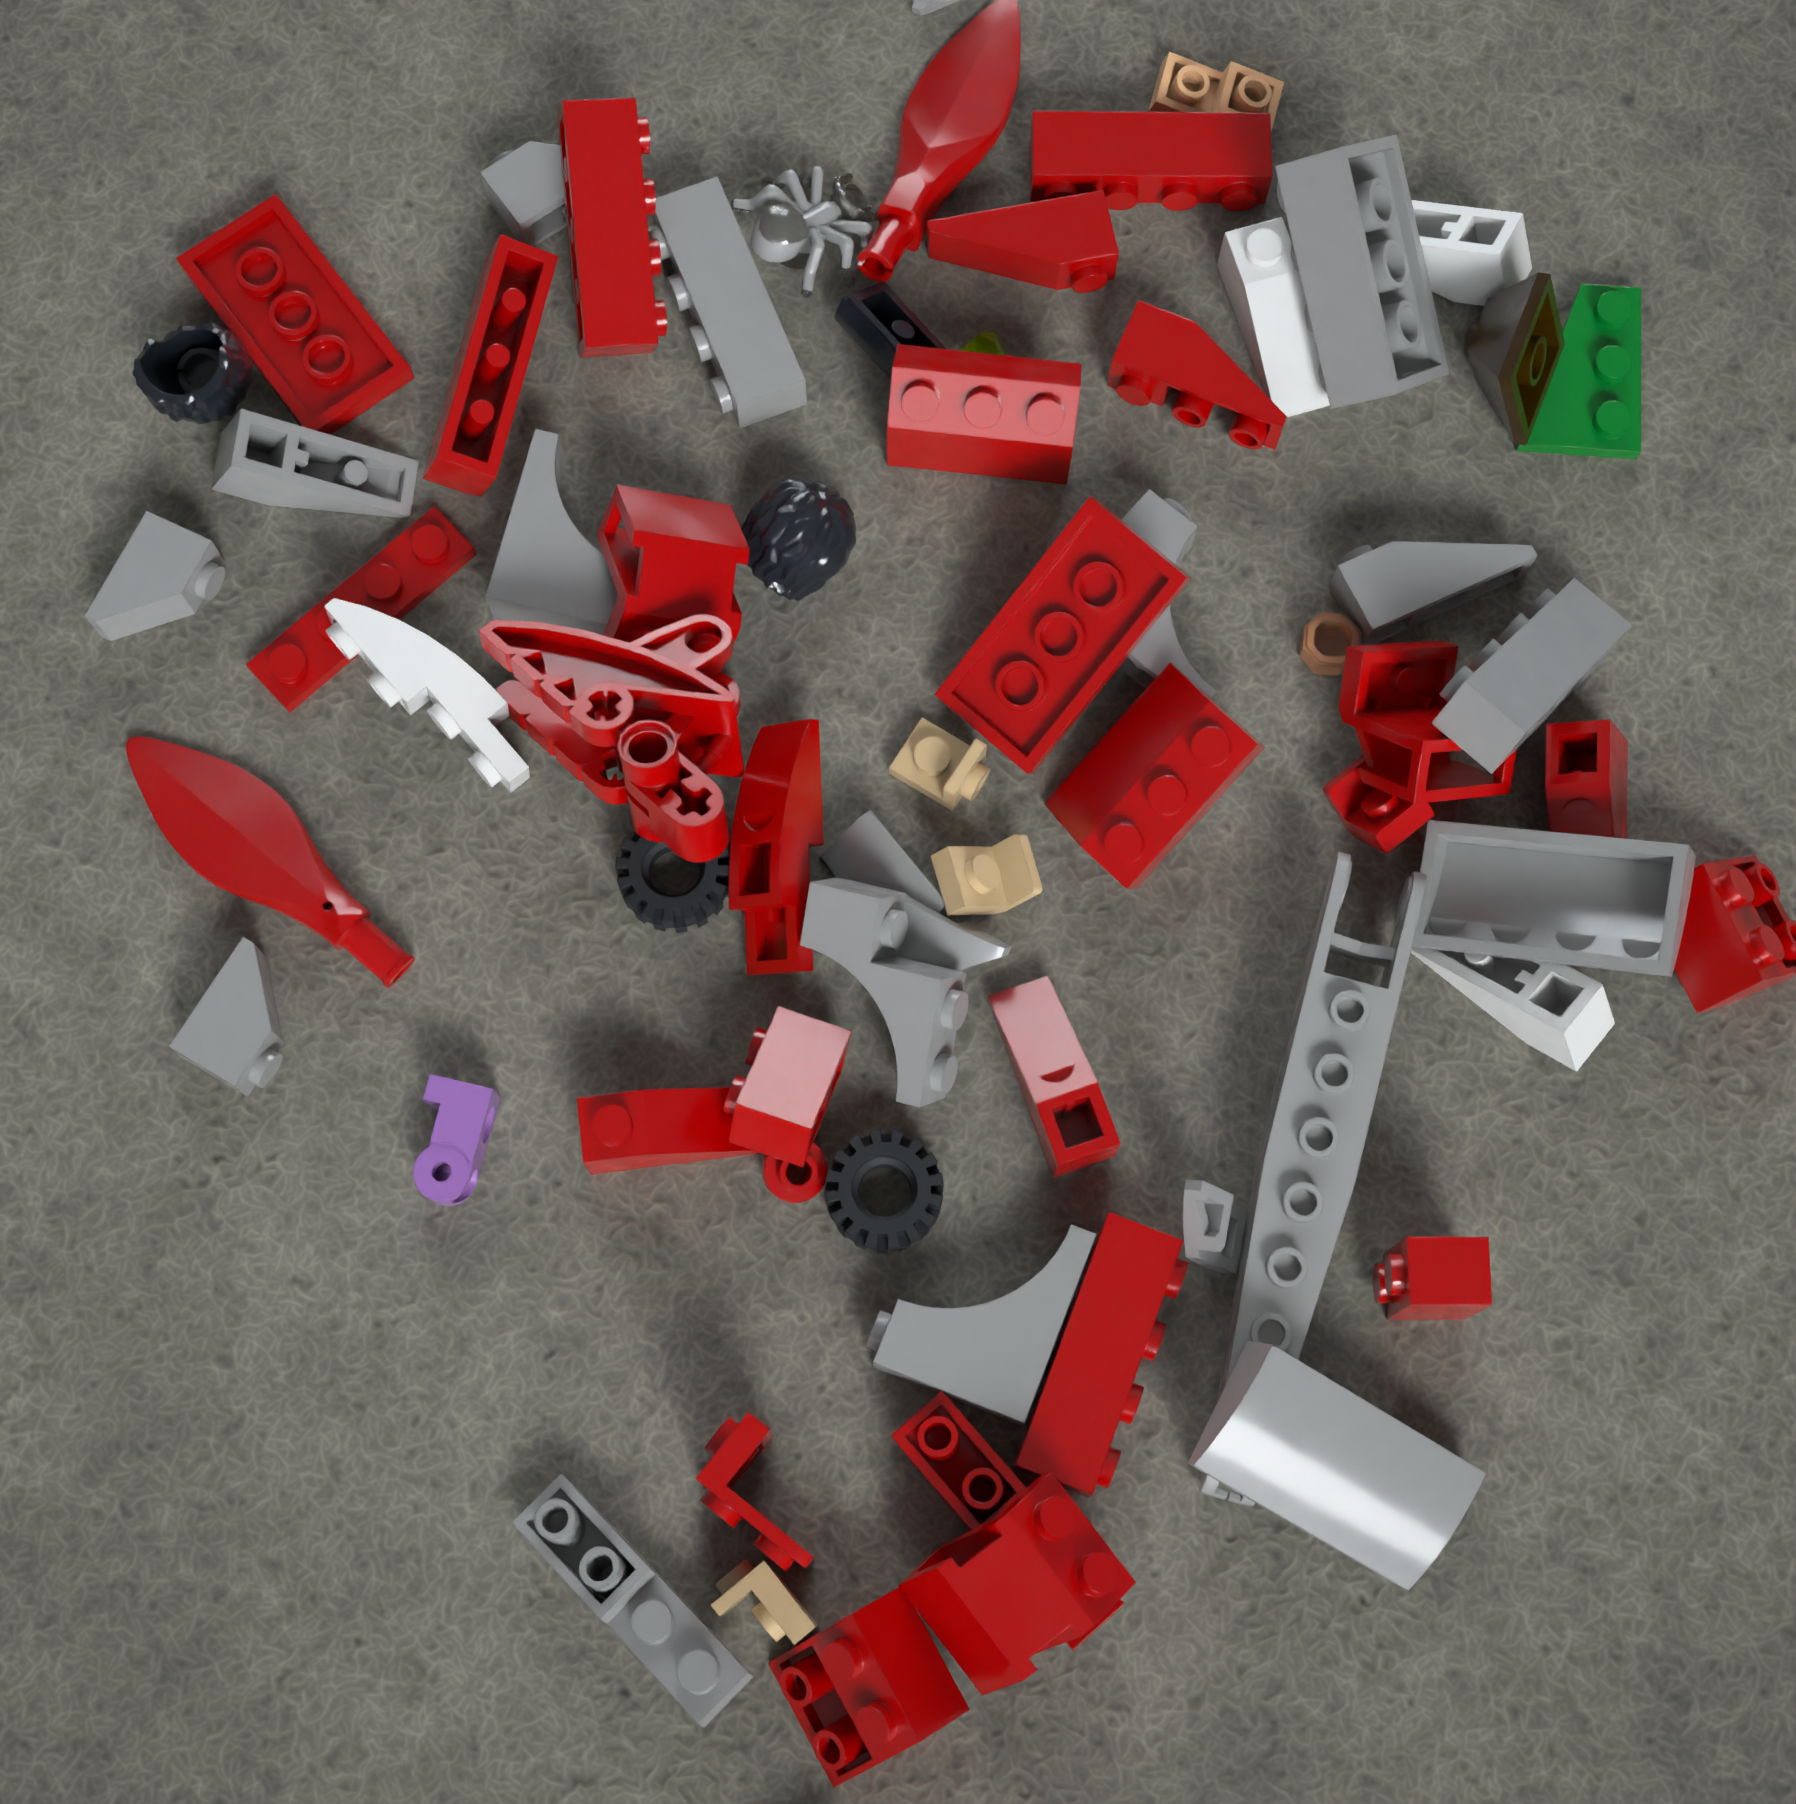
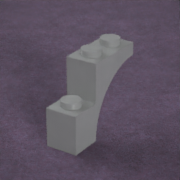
[800,877,969,1108]

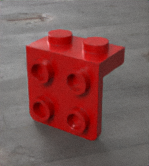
[695,1412,814,1571]

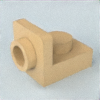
[889,717,990,811]
[931,834,1042,916]
[711,1559,818,1645]

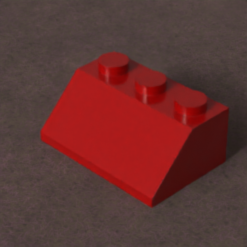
[887,344,1082,485]
[1044,662,1265,889]

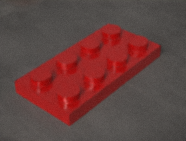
[176,194,415,435]
[934,497,1191,775]

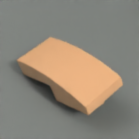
[1148,51,1284,131]

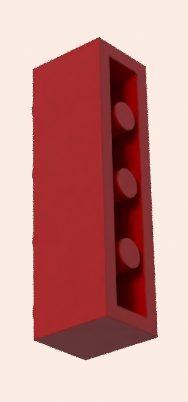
[557,98,667,358]
[1030,111,1273,211]
[422,234,558,497]
[1013,1212,1189,1498]

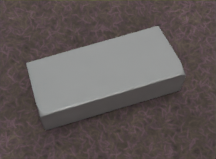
[820,810,947,917]

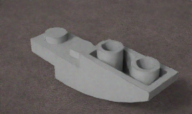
[512,1474,754,1727]

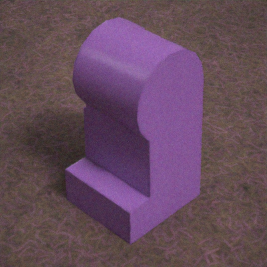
[413,1074,500,1206]

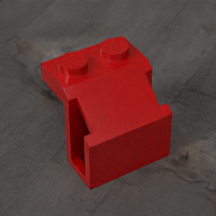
[597,485,750,673]
[1338,640,1517,804]
[898,1472,1136,1696]

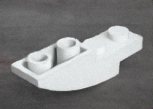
[324,598,530,793]

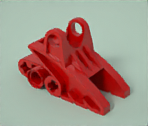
[478,614,744,863]

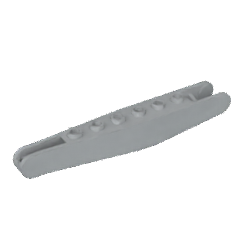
[1199,852,1427,1507]

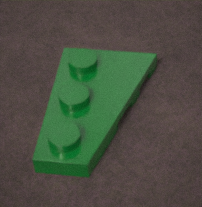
[1516,283,1641,459]

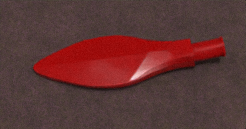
[857,0,1021,282]
[126,736,415,988]

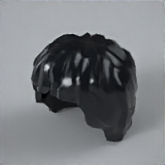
[132,322,253,424]
[741,479,856,601]

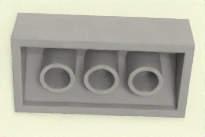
[1275,134,1449,409]

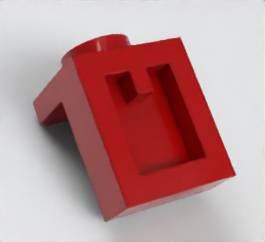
[1323,755,1436,854]

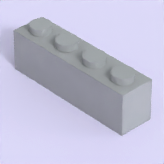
[648,176,807,428]
[1432,578,1633,774]

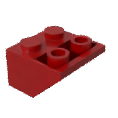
[1674,855,1796,1014]
[768,1587,970,1788]

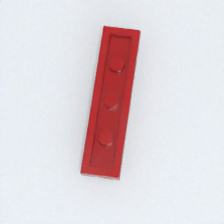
[245,507,477,713]

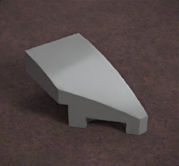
[896,895,1012,971]
[1183,1179,1248,1274]

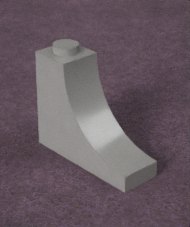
[485,429,619,635]
[1119,489,1216,700]
[866,1224,1096,1427]

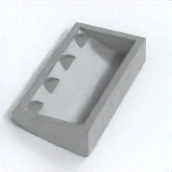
[1412,820,1696,977]
[1188,1341,1486,1590]

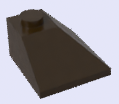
[1464,272,1565,445]

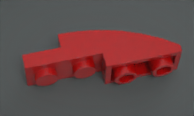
[729,718,824,976]
[891,1391,1124,1652]

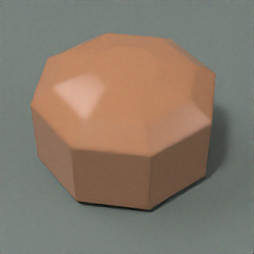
[1299,612,1362,676]

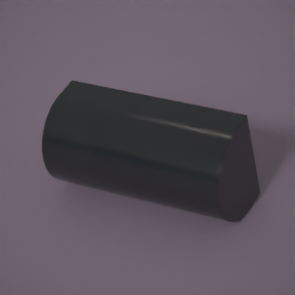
[835,282,946,380]

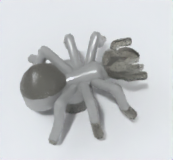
[730,166,879,298]

